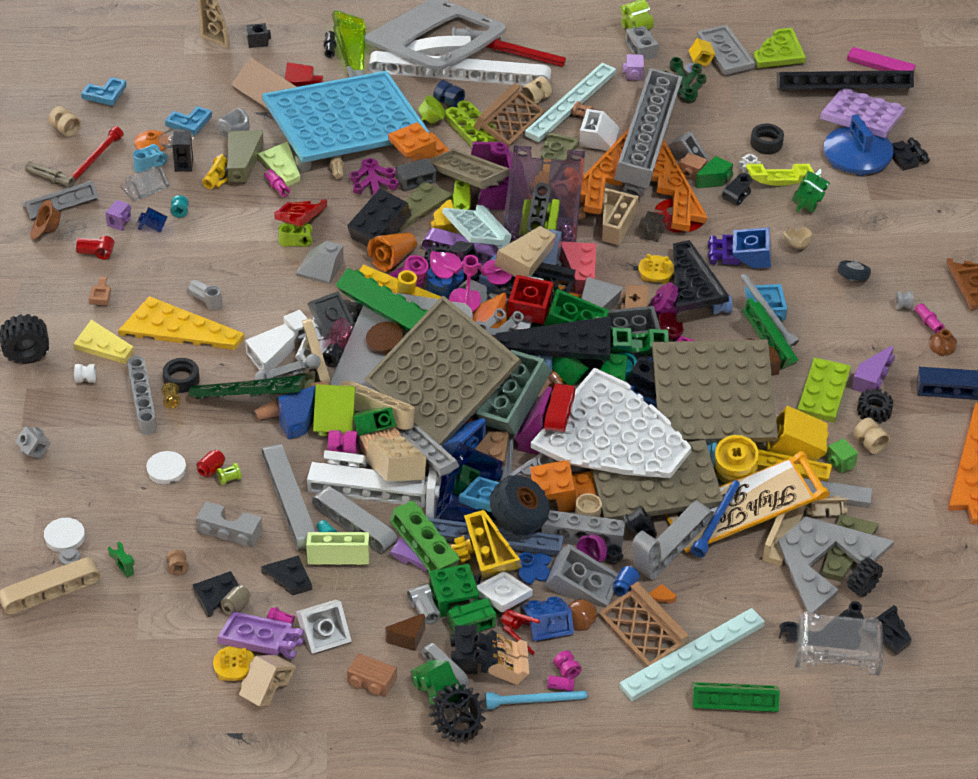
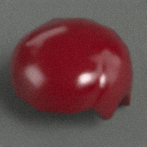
[657,312,684,341]

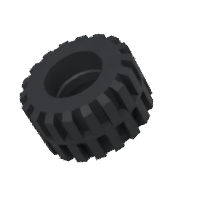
[0,314,50,364]

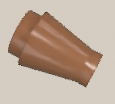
[254,399,279,421]

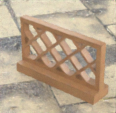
[474,83,545,147]
[598,582,690,667]

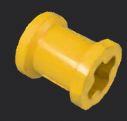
[210,156,228,179]

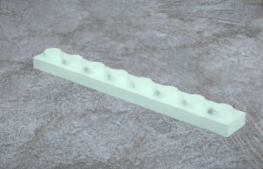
[525,63,616,143]
[619,608,765,702]

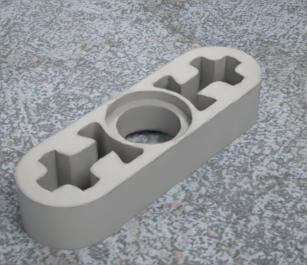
[421,643,469,686]

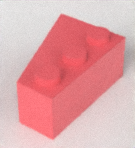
[559,242,596,295]

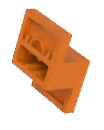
[388,122,449,161]
[530,461,596,512]

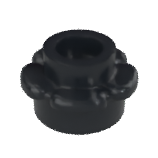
[605,544,624,563]

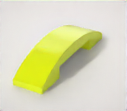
[746,164,814,186]

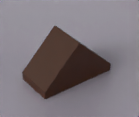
[385,613,425,651]

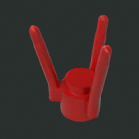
[501,609,540,655]

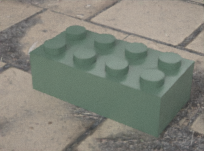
[476,350,551,435]

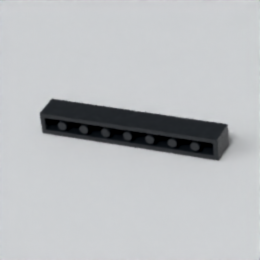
[777,70,914,89]

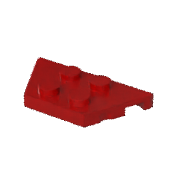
[274,199,327,226]

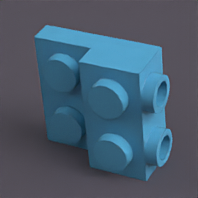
[744,284,787,322]
[458,476,499,513]

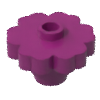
[649,282,679,318]

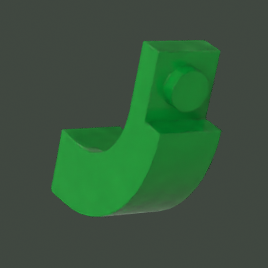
[552,357,589,386]

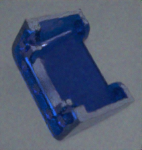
[434,443,503,523]

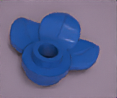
[518,552,552,585]

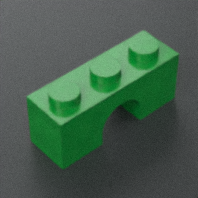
[610,327,669,355]

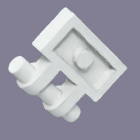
[324,450,367,468]

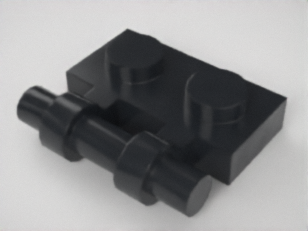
[892,137,930,171]

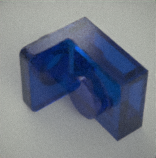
[137,207,168,232]

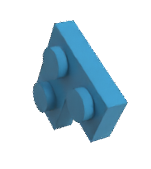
[81,77,127,106]
[165,106,212,135]

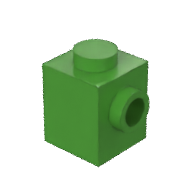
[826,438,858,474]

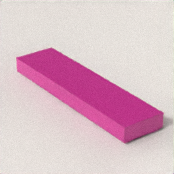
[847,47,916,71]

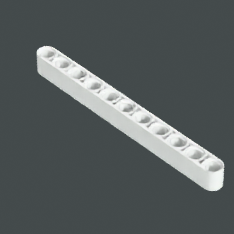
[368,51,551,86]

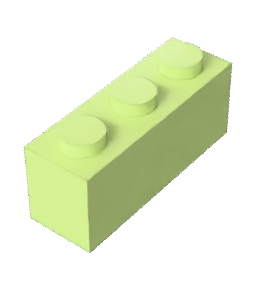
[306,532,370,565]

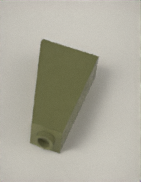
[228,130,264,182]

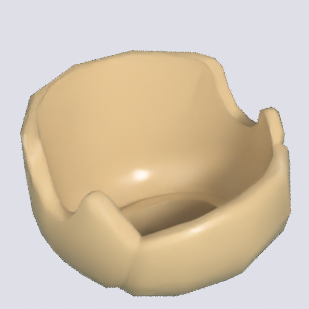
[783,227,813,250]

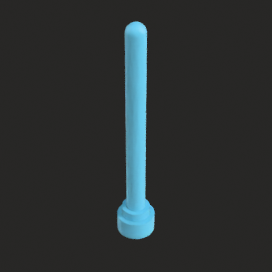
[485,691,588,710]

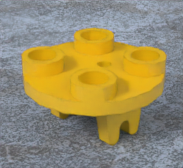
[638,254,674,284]
[213,646,255,681]

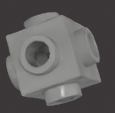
[15,426,51,458]

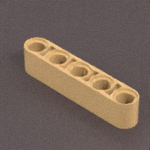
[340,381,415,429]
[0,557,101,614]

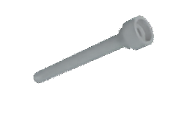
[741,274,799,348]

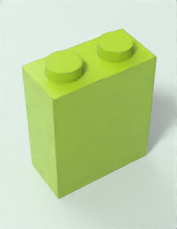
[313,384,356,436]

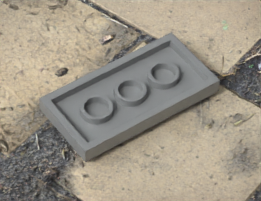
[697,25,755,75]

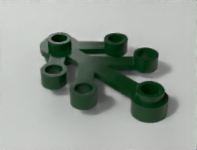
[664,57,706,103]

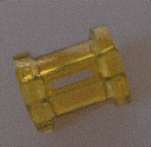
[161,383,181,408]

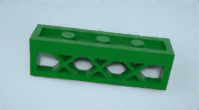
[742,298,799,370]
[692,682,780,712]

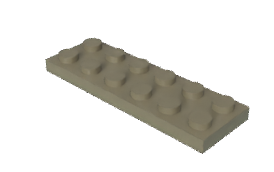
[429,149,511,189]

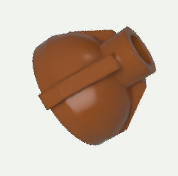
[930,329,957,357]

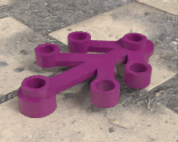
[350,158,398,198]

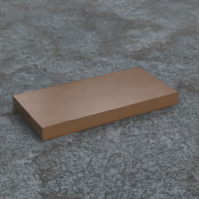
[231,57,296,109]

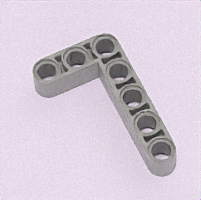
[632,500,714,580]

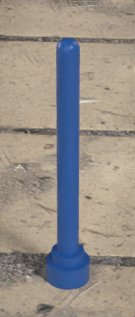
[690,480,740,558]

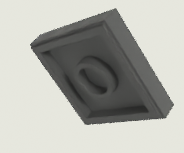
[307,291,355,337]

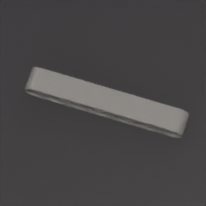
[262,443,315,550]

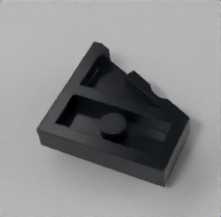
[261,555,312,595]
[193,571,239,617]
[866,605,912,655]

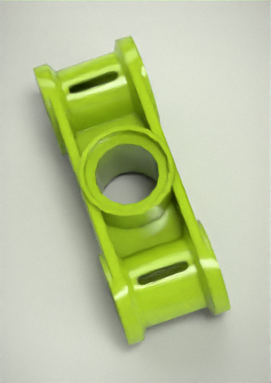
[453,179,471,210]

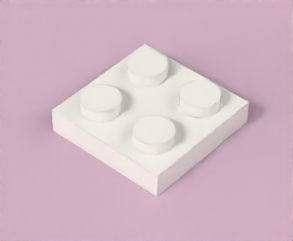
[477,571,533,612]

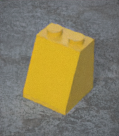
[766,405,829,461]

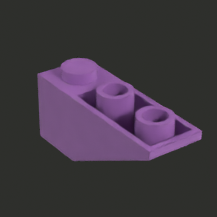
[852,346,895,392]

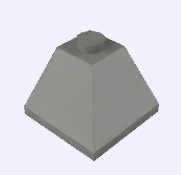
[296,241,344,284]

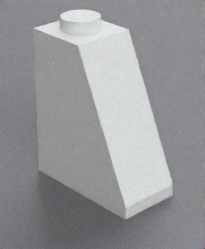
[245,324,296,371]

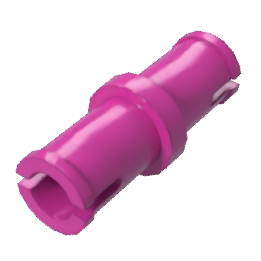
[264,169,290,197]
[914,303,945,334]

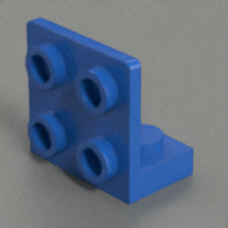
[521,596,574,641]

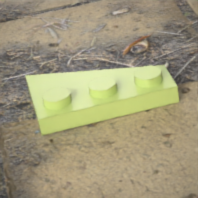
[258,141,300,186]

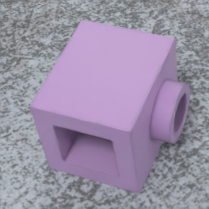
[623,54,644,80]

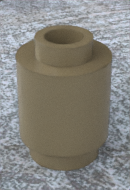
[221,585,251,615]

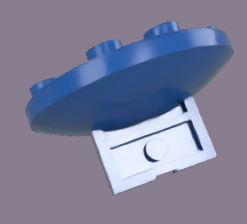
[823,114,893,176]

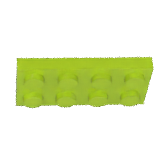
[798,357,851,423]

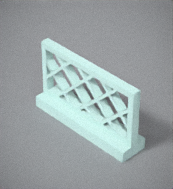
[442,205,511,250]

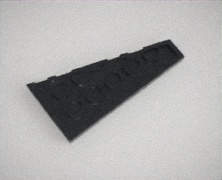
[673,240,729,313]
[495,316,610,361]

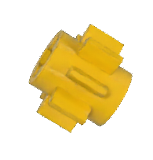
[451,536,475,562]

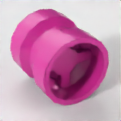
[553,650,582,679]

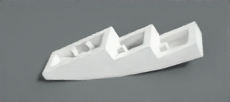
[405,36,472,56]

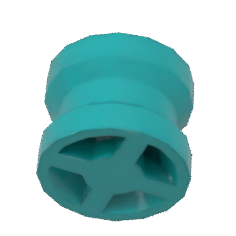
[170,195,189,218]

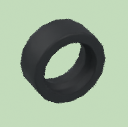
[750,123,784,154]
[163,358,200,393]

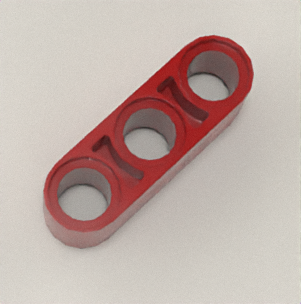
[544,383,576,432]

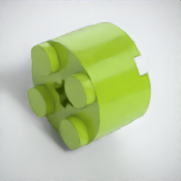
[620,0,654,31]

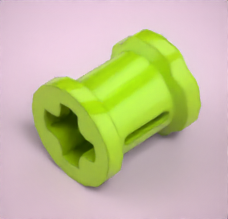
[217,462,242,485]

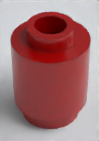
[196,449,225,478]

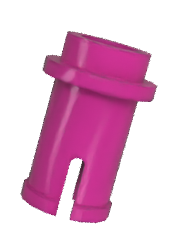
[267,607,295,625]
[547,675,575,692]

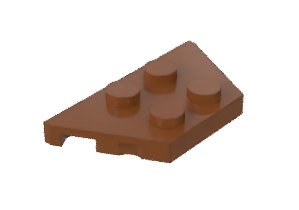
[946,258,978,311]

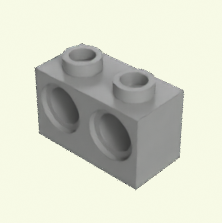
[625,26,659,60]

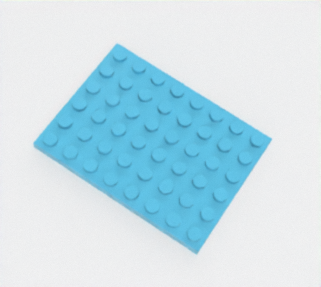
[262,71,429,163]

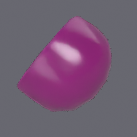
[576,534,607,563]

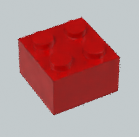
[507,275,553,324]

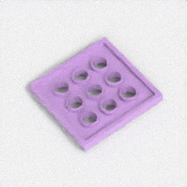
[820,88,906,138]

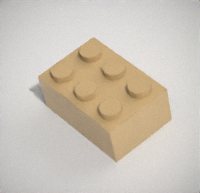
[367,436,426,481]

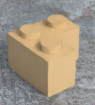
[239,655,296,706]

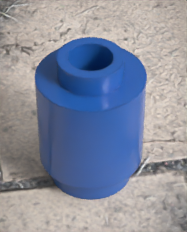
[613,566,640,597]

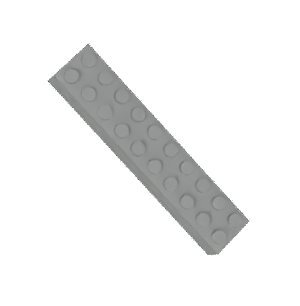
[614,68,682,189]

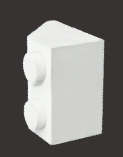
[296,600,352,654]

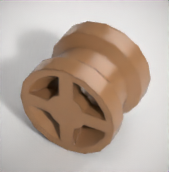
[166,549,189,575]

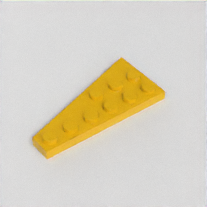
[118,296,245,350]

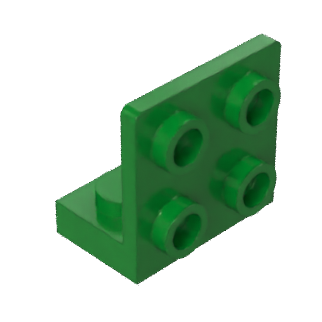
[429,564,479,618]

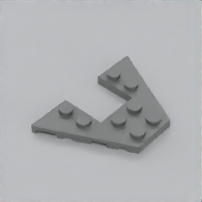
[778,517,894,619]

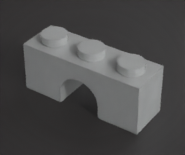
[196,501,263,548]

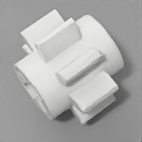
[739,154,761,175]

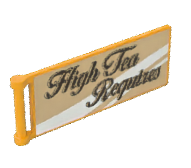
[664,451,830,553]

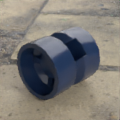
[433,80,465,108]

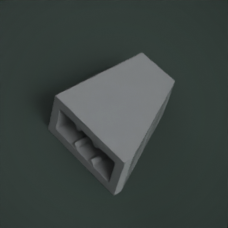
[581,277,623,310]

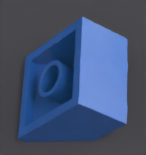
[733,227,772,268]
[442,418,486,468]

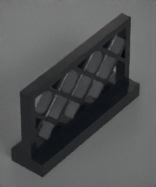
[492,262,576,302]

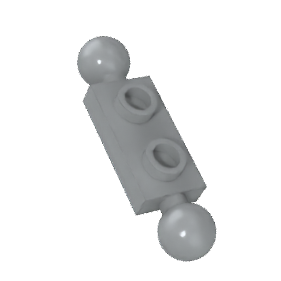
[254,354,321,380]

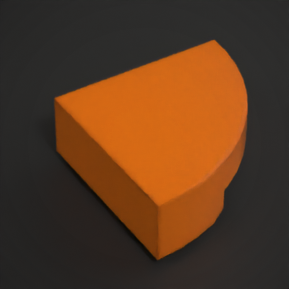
[649,584,677,604]

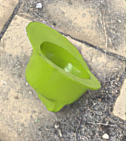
[418,95,446,124]

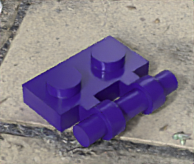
[708,234,741,265]

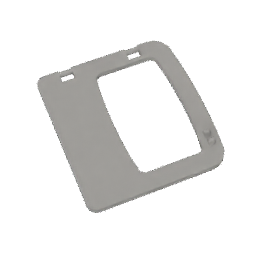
[365,0,505,70]
[331,293,473,392]

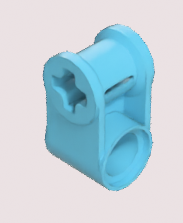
[133,144,168,173]

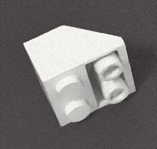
[579,109,620,151]

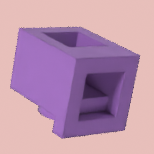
[105,200,132,231]

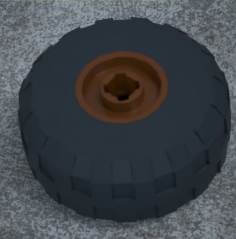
[490,475,550,536]

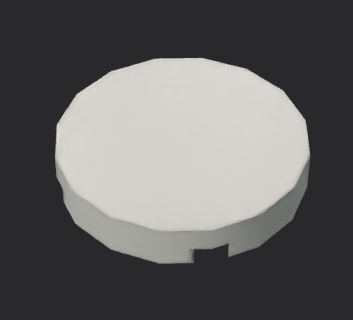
[146,451,186,485]
[44,518,85,553]

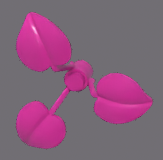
[430,251,513,313]

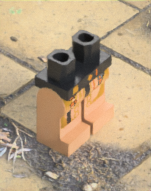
[472,630,529,685]

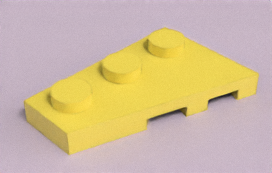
[74,320,134,364]

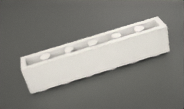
[307,462,428,508]

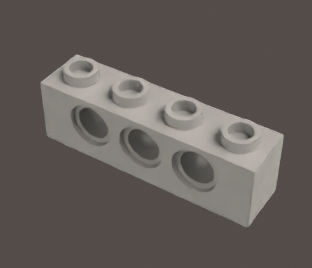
[542,510,625,549]

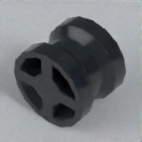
[322,343,344,367]

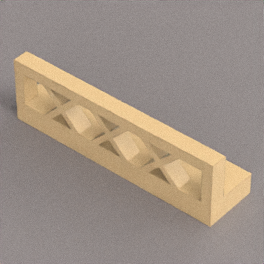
[762,505,807,567]

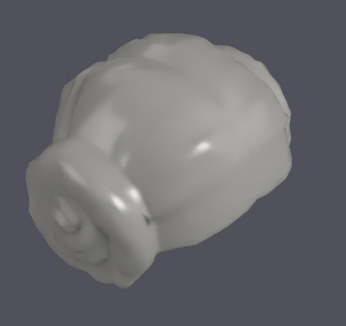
[217,108,250,138]

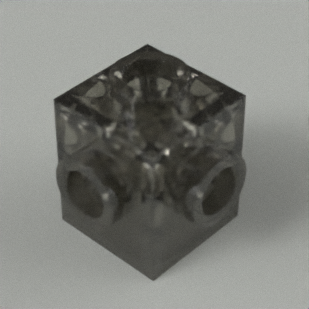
[639,211,667,242]

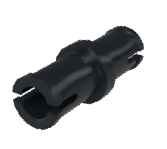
[323,31,337,58]

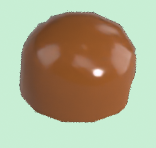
[568,599,597,631]

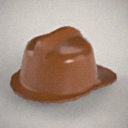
[30,200,61,239]

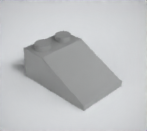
[545,544,618,608]

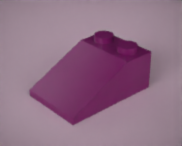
[515,387,552,455]

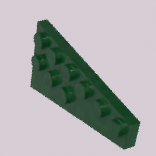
[189,375,307,399]

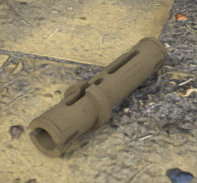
[25,161,75,188]

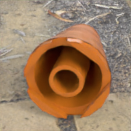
[368,232,417,272]

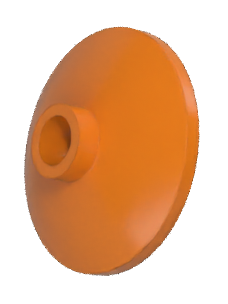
[134,130,169,151]

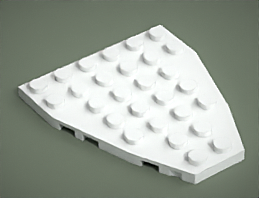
[531,368,691,478]

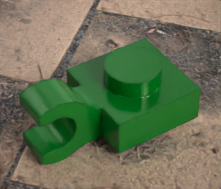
[108,542,135,578]

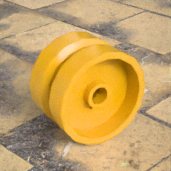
[714,435,759,484]

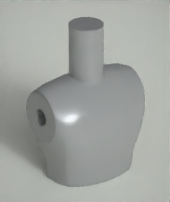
[622,183,647,198]

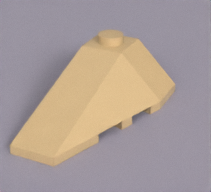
[198,0,229,48]

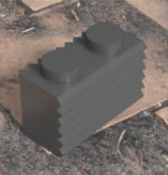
[395,158,436,191]

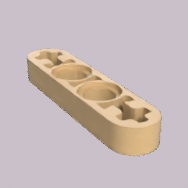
[302,318,331,385]

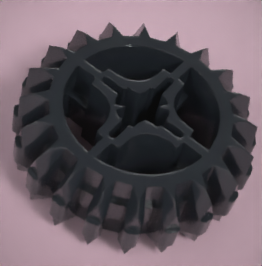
[428,683,486,743]

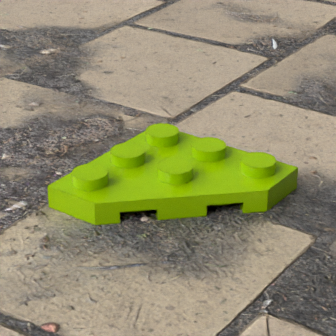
[753,28,806,68]

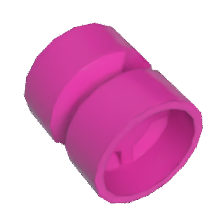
[403,255,429,288]
[328,430,358,454]

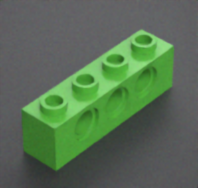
[390,500,460,571]

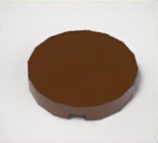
[366,321,404,355]

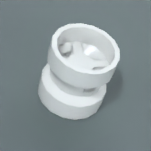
[74,364,96,383]

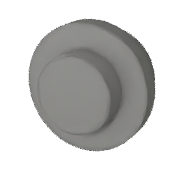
[59,548,80,566]

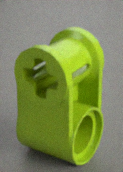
[278,223,313,247]

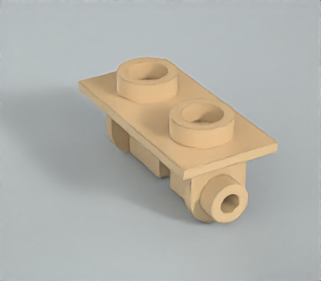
[806,496,848,517]

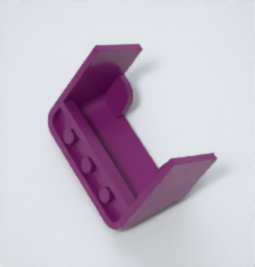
[471,142,530,210]

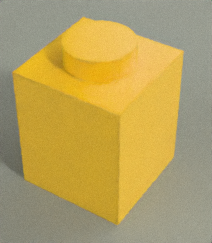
[688,38,716,67]

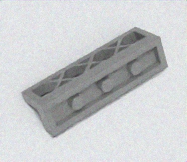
[22,180,98,219]

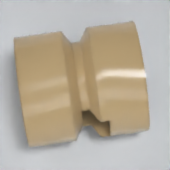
[520,77,552,104]
[48,106,81,137]
[853,418,890,454]
[575,493,602,517]

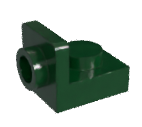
[452,464,480,496]

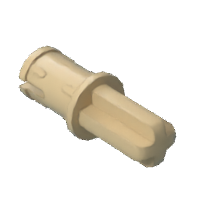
[330,155,344,179]

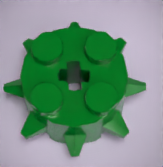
[791,169,830,213]

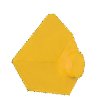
[430,200,458,233]

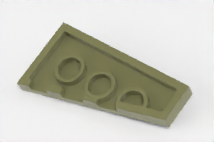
[536,132,579,184]
[398,181,453,232]
[822,514,879,582]

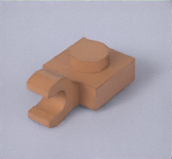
[89,276,111,305]

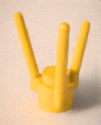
[202,154,228,189]

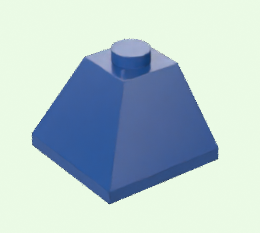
[278,386,316,440]

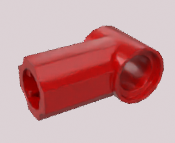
[76,236,115,260]

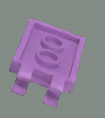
[218,612,304,659]

